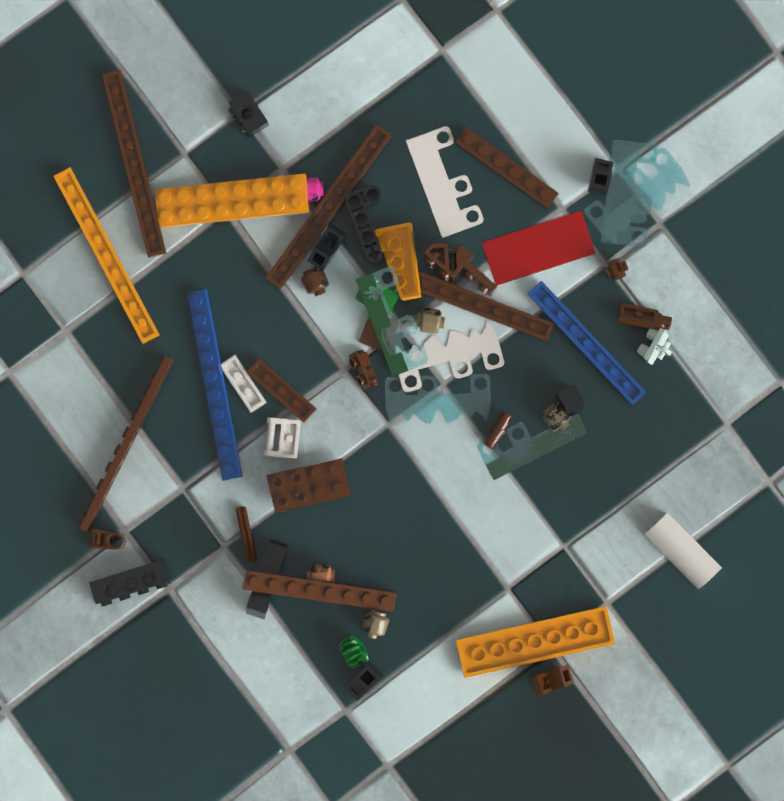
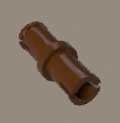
[483,411,513,450]

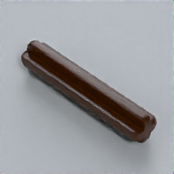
[236,506,257,563]

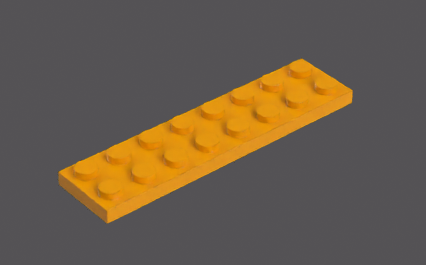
[155,174,309,228]
[456,606,615,678]

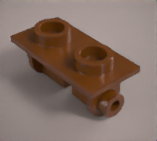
[349,349,378,391]

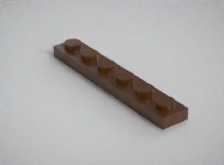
[455,127,559,209]

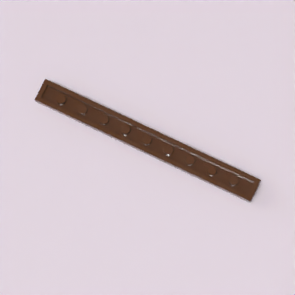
[102,70,167,258]
[265,124,392,290]
[79,356,174,532]

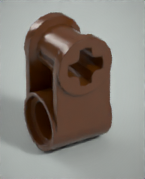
[88,529,126,550]

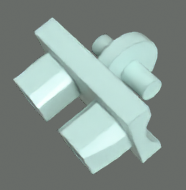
[637,328,672,365]

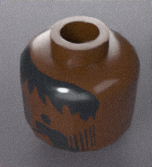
[301,267,329,296]

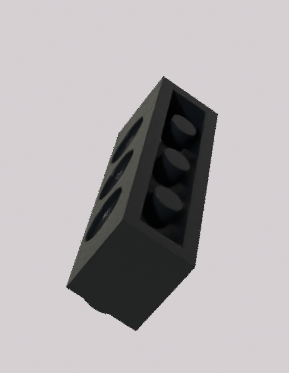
[89,559,171,607]

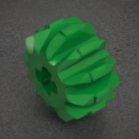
[339,635,368,669]

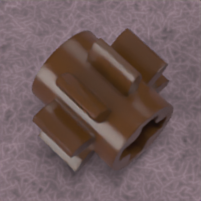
[604,258,629,281]

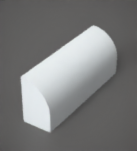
[644,513,722,589]

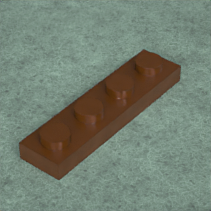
[247,358,317,423]

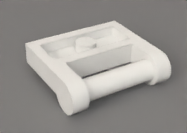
[263,417,301,459]

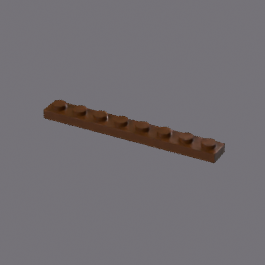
[418,271,554,342]
[242,569,397,612]

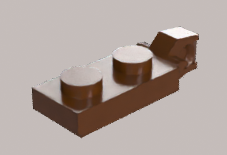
[618,303,672,330]

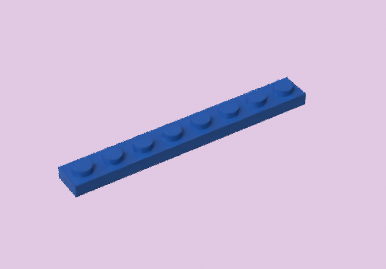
[527,281,646,406]

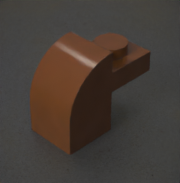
[531,665,574,696]

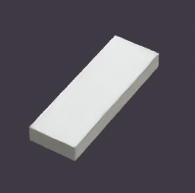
[221,355,267,413]

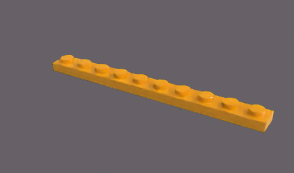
[54,167,160,344]

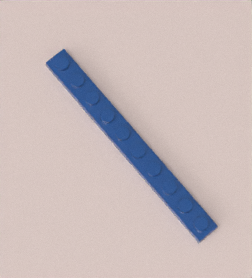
[187,289,243,481]

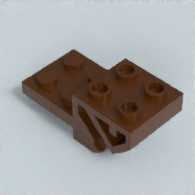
[424,243,498,296]
[266,458,351,513]

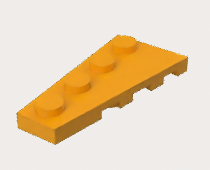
[374,222,421,301]

